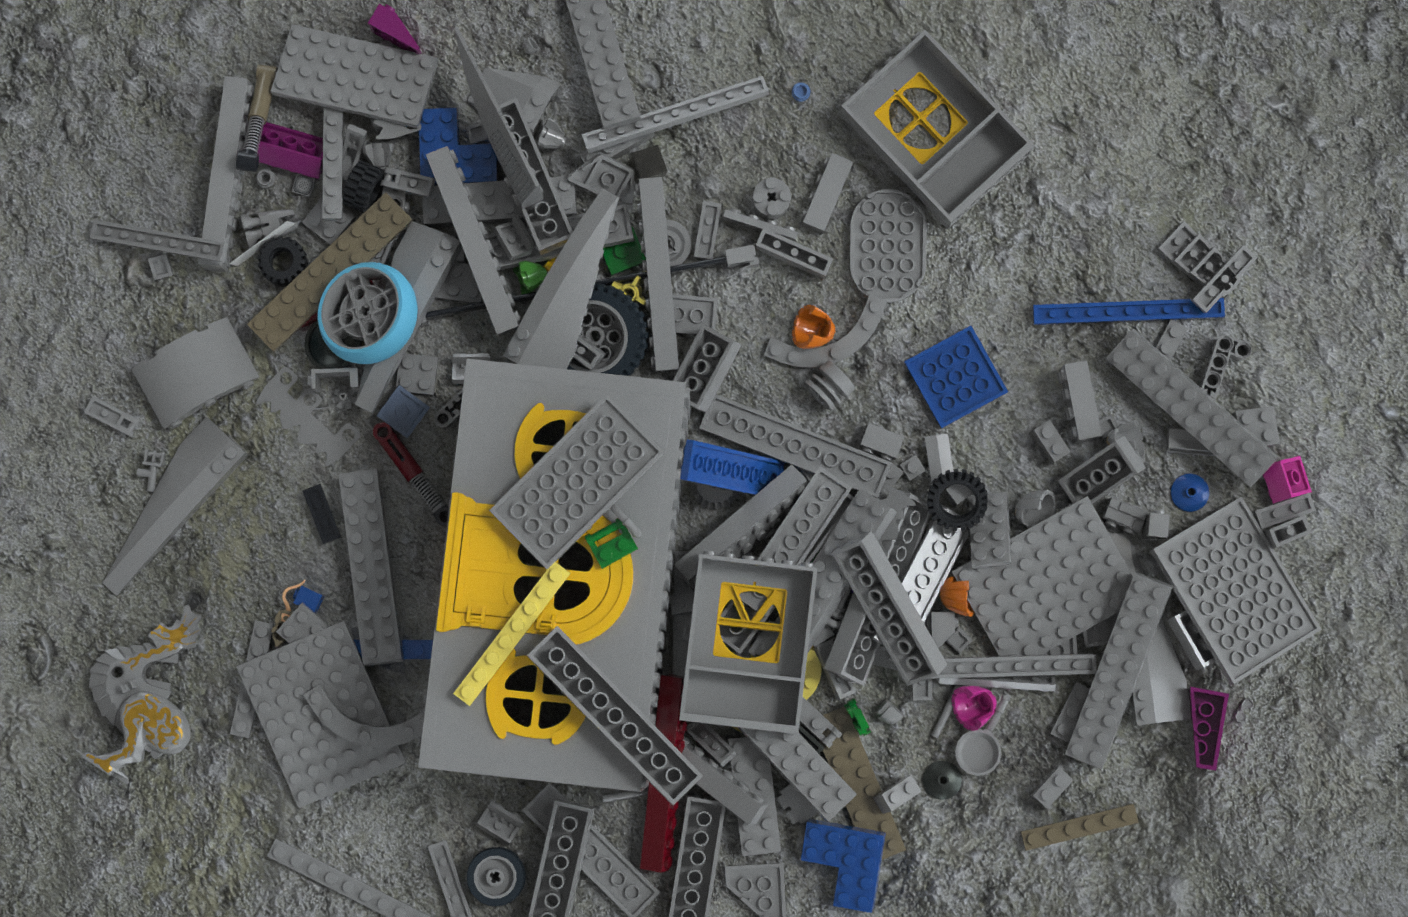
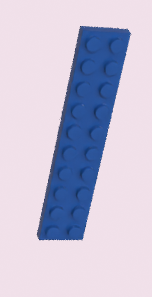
[680,439,785,495]

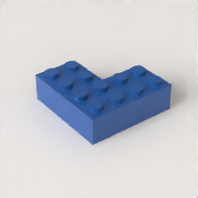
[419,108,498,186]
[801,819,886,913]

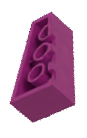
[1189,687,1229,771]

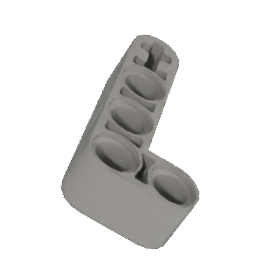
[1199,335,1252,400]

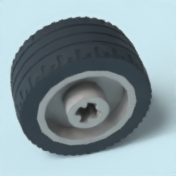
[466,847,526,907]

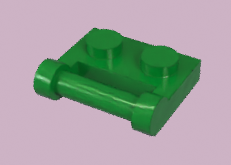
[584,518,638,569]

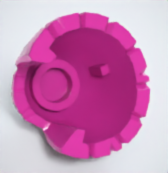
[951,686,997,731]

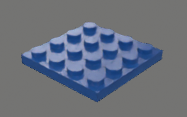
[904,326,1008,429]

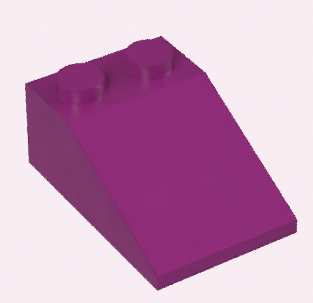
[368,4,422,54]

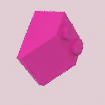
[1263,456,1312,503]

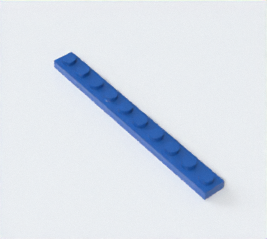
[1033,298,1225,325]

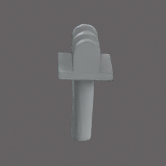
[137,449,166,492]

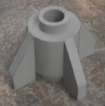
[534,118,566,150]
[362,140,394,169]

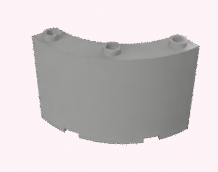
[132,317,259,429]

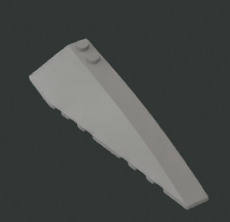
[503,189,619,369]
[355,221,462,414]
[103,416,248,596]
[1109,532,1191,726]

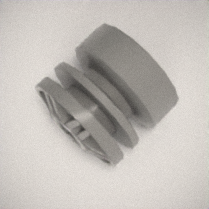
[804,360,856,412]

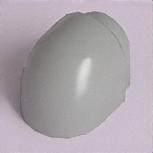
[875,699,904,724]

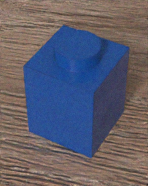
[293,586,325,614]

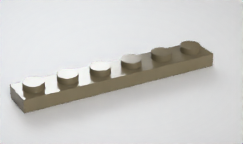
[1020,804,1139,851]

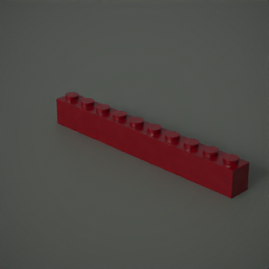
[640,674,687,873]

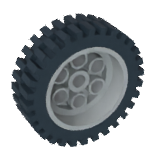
[567,284,649,376]

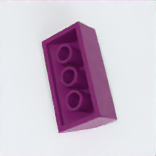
[257,122,323,179]

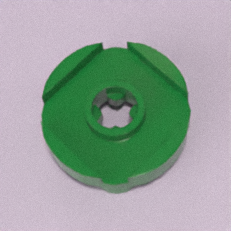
[844,698,871,736]

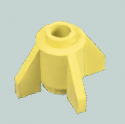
[612,276,646,305]

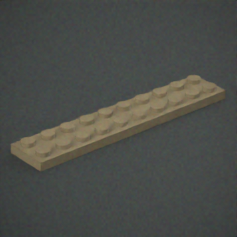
[247,193,413,352]

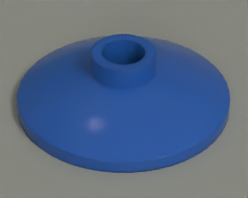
[1171,473,1209,512]

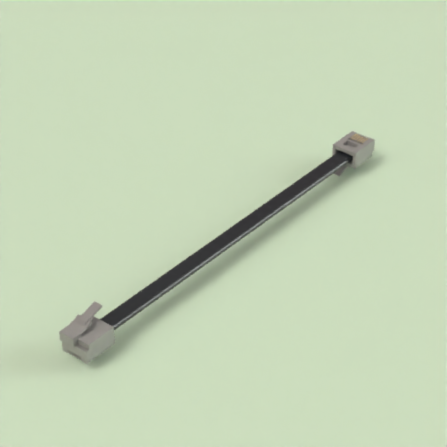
[420,245,759,327]

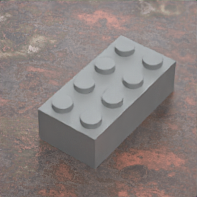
[673,324,742,412]
[1057,360,1102,444]
[1058,436,1146,505]

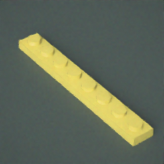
[453,562,571,706]

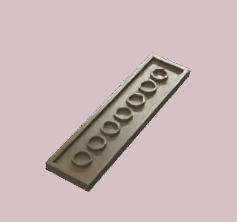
[817,707,906,860]

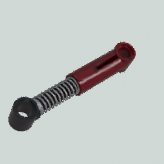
[373,422,449,527]

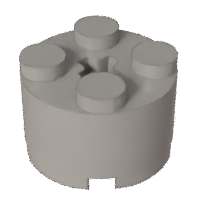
[753,177,791,219]

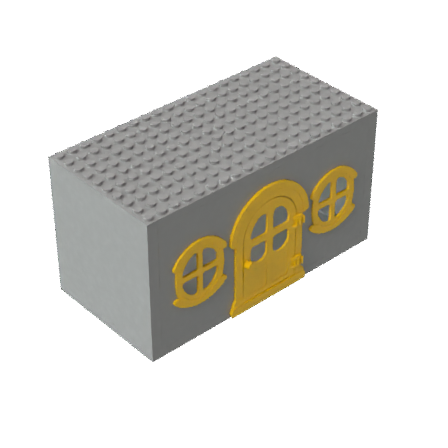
[418,359,691,792]

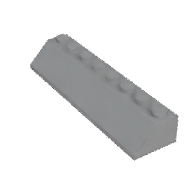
[831,531,947,686]

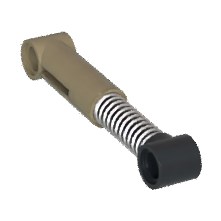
[236,64,278,172]

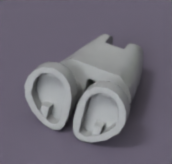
[240,209,299,249]

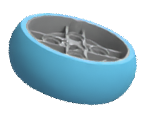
[318,262,418,364]

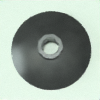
[923,761,962,800]

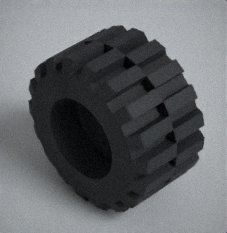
[343,161,384,213]
[257,236,308,287]

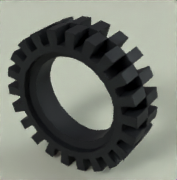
[927,469,988,531]

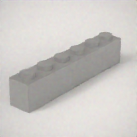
[682,736,768,825]

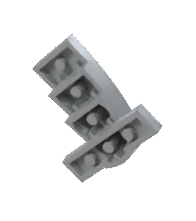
[1157,221,1258,313]

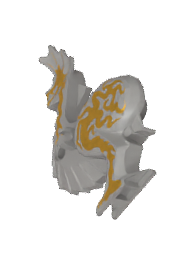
[81,605,202,785]

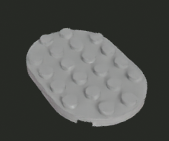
[850,189,927,303]

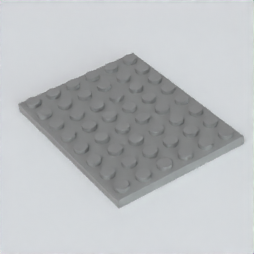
[952,496,1133,656]
[1150,497,1322,685]
[236,620,406,808]

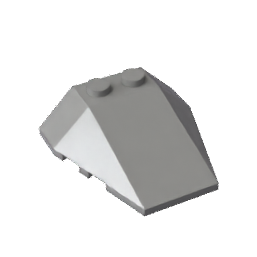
[468,68,561,138]

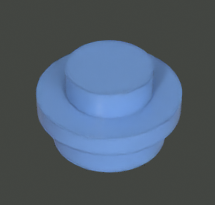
[792,83,810,102]

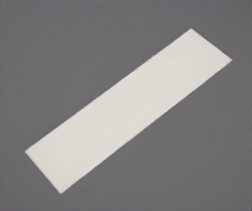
[229,221,295,266]

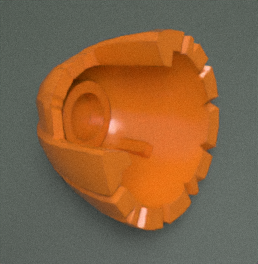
[792,305,836,349]
[940,576,975,617]

